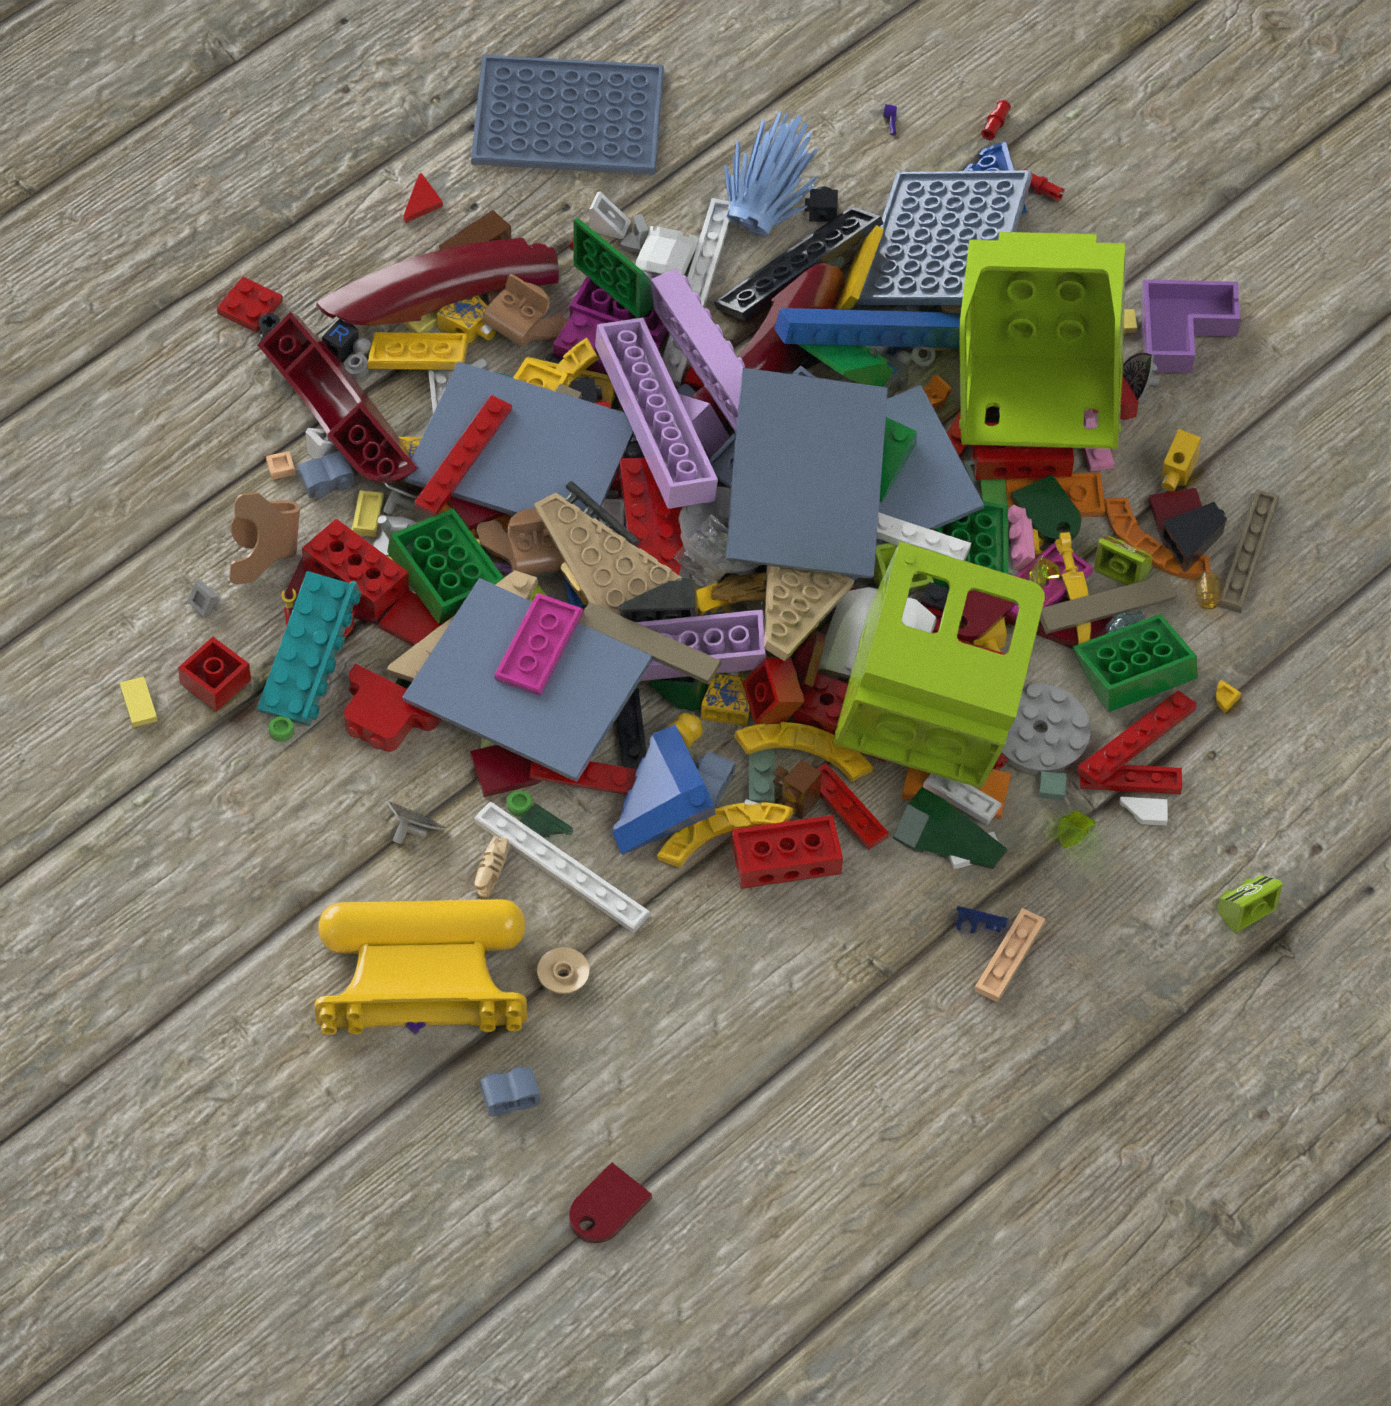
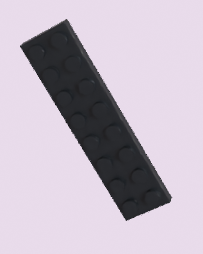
[714,206,884,320]

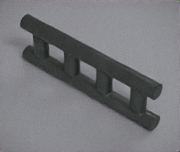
[565,481,640,547]

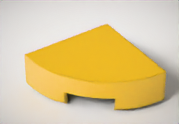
[1215,679,1241,713]

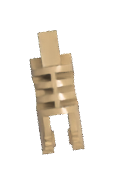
[474,836,510,899]

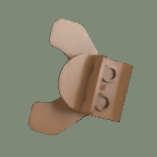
[482,274,568,347]
[229,492,300,584]
[477,509,565,576]

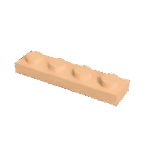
[975,908,1045,1003]

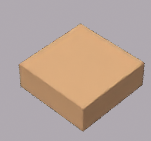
[266,451,296,480]

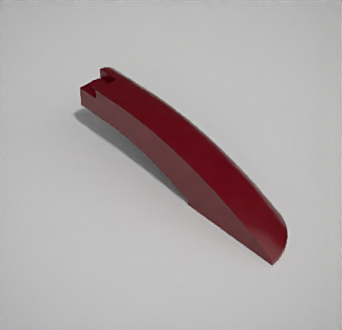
[316,238,559,326]
[691,263,845,427]
[257,312,419,483]

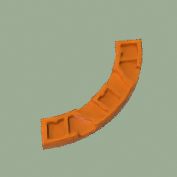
[1104,498,1211,580]

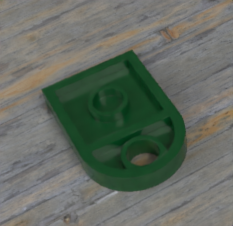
[1010,474,1082,544]

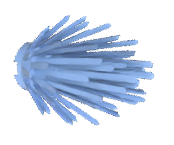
[724,112,819,237]

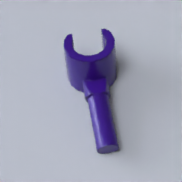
[883,104,897,136]

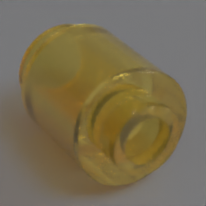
[1196,571,1221,609]

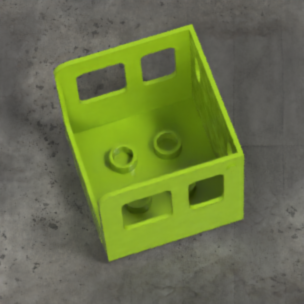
[959,232,1126,449]
[832,541,1045,788]

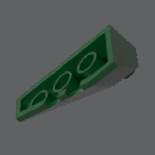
[650,673,717,711]
[893,787,1007,869]

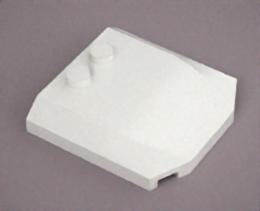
[817,587,937,679]

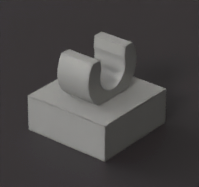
[187,581,221,617]

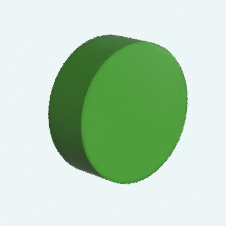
[268,716,294,742]
[507,790,532,817]

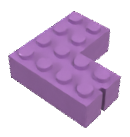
[1140,280,1240,373]

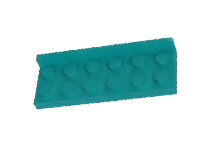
[257,571,361,726]

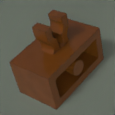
[773,760,822,819]

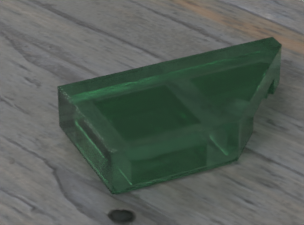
[520,803,573,838]

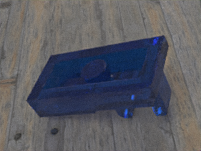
[956,906,1009,934]

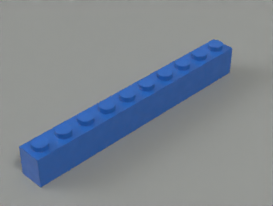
[774,308,961,348]

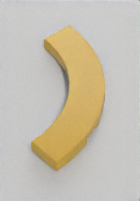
[555,338,599,387]
[734,722,874,782]
[657,802,794,868]

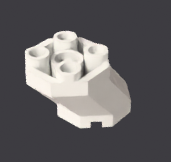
[636,226,698,279]

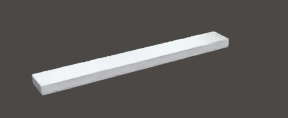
[474,801,650,933]

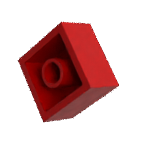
[178,636,251,712]
[742,658,804,725]

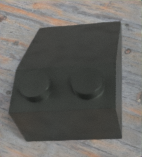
[619,578,698,622]

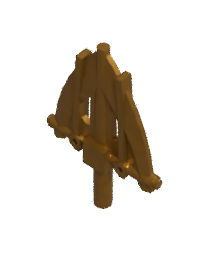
[711,571,767,604]

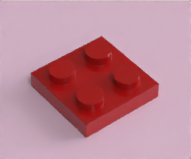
[217,276,283,333]

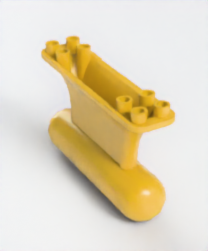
[314,899,527,1035]

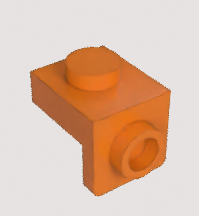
[922,375,952,409]

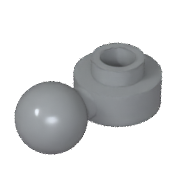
[344,338,371,379]
[893,347,935,366]

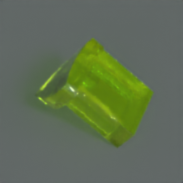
[1029,557,1061,589]
[1059,810,1097,848]

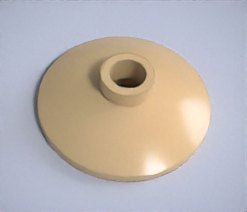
[537,947,590,994]

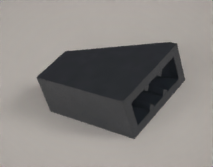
[1160,502,1227,572]

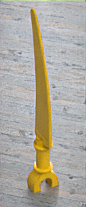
[1055,532,1091,645]

